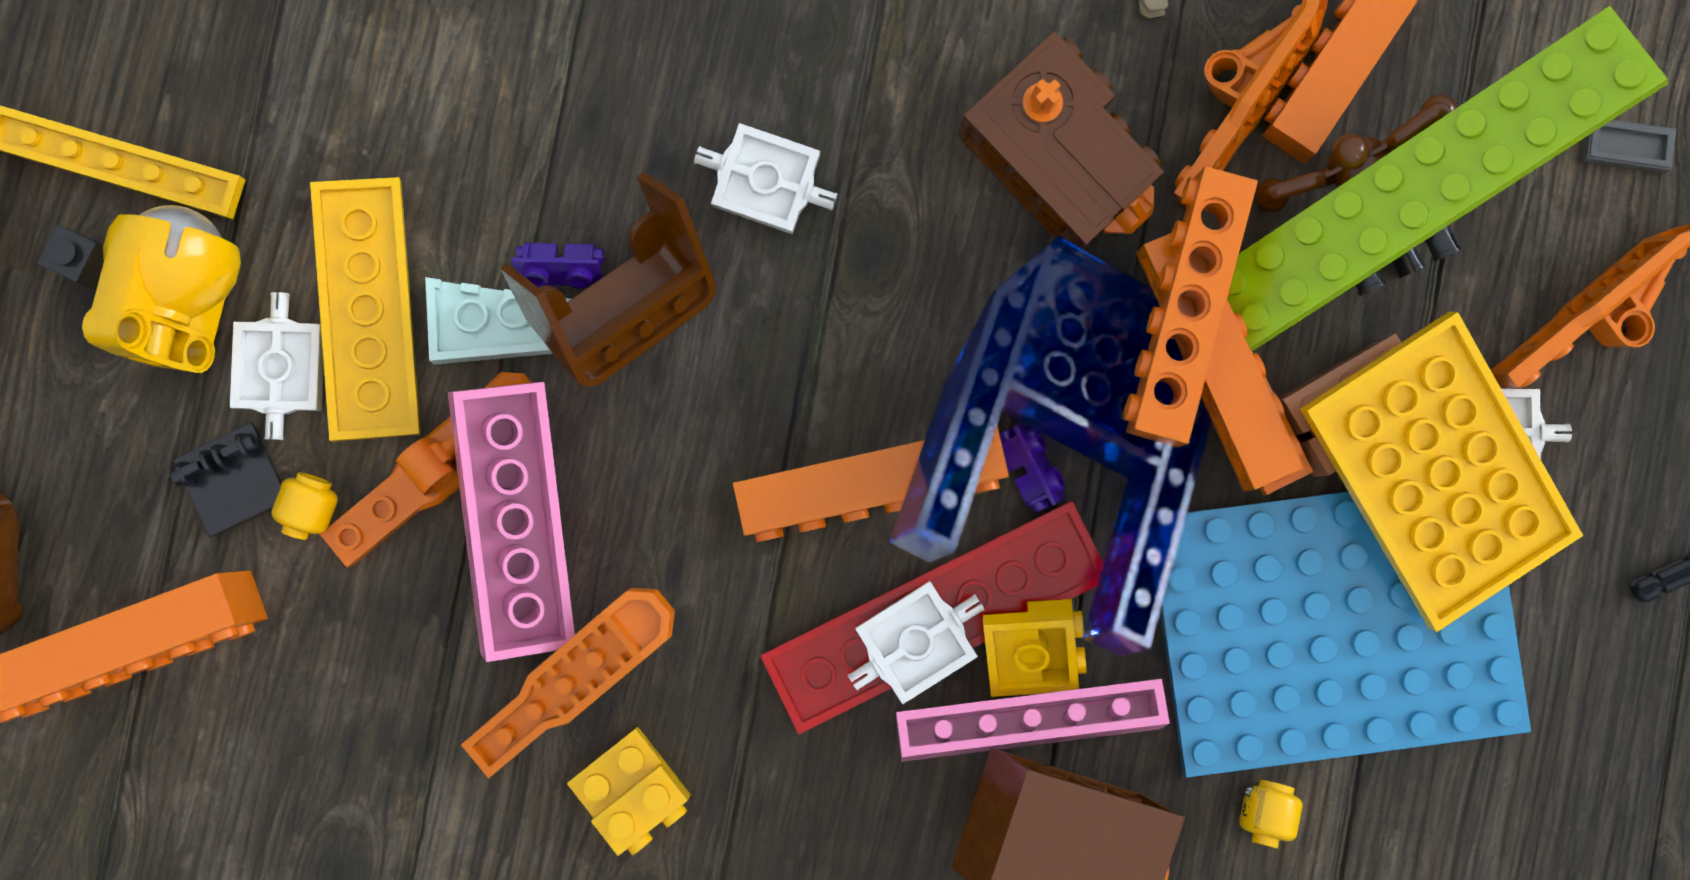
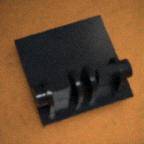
[170,422,281,537]

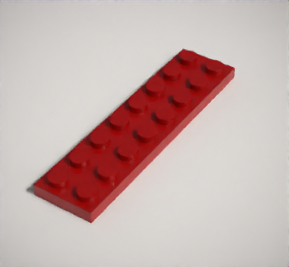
[760,501,1111,735]

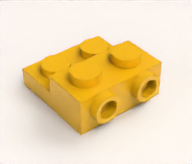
[983,599,1087,697]
[567,727,691,856]

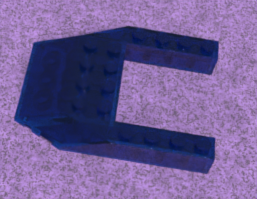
[889,236,1212,656]

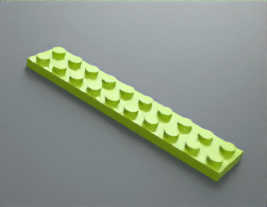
[1227,6,1668,351]

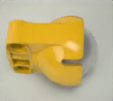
[82,205,241,373]

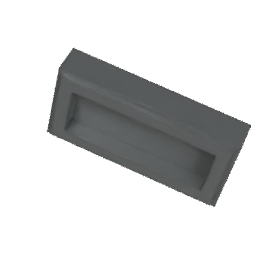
[1580,120,1676,174]

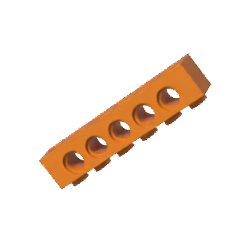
[1123,166,1258,447]

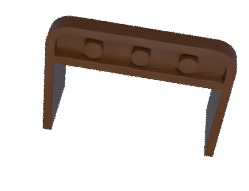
[500,172,716,387]

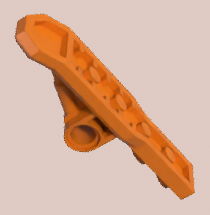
[1174,0,1328,208]
[1491,224,1690,388]
[320,372,533,568]
[461,588,675,779]

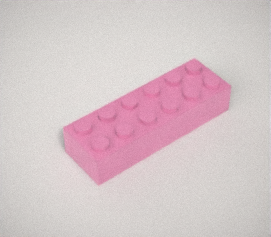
[448,382,575,662]

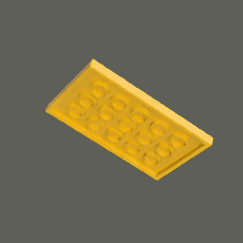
[1300,311,1583,632]

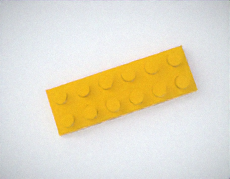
[310,177,421,442]

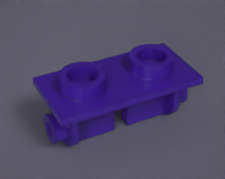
[511,242,604,289]
[999,420,1066,513]

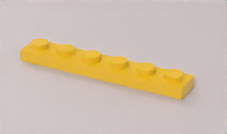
[0,106,246,220]

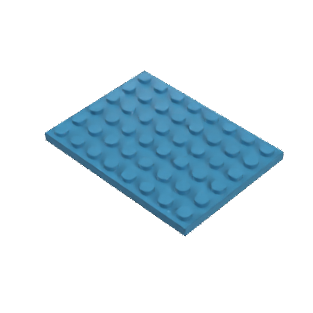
[1147,491,1531,778]

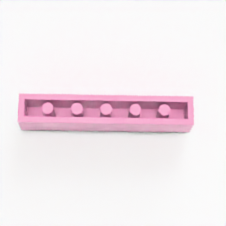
[896,679,1170,762]

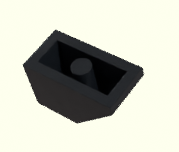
[37,224,104,290]

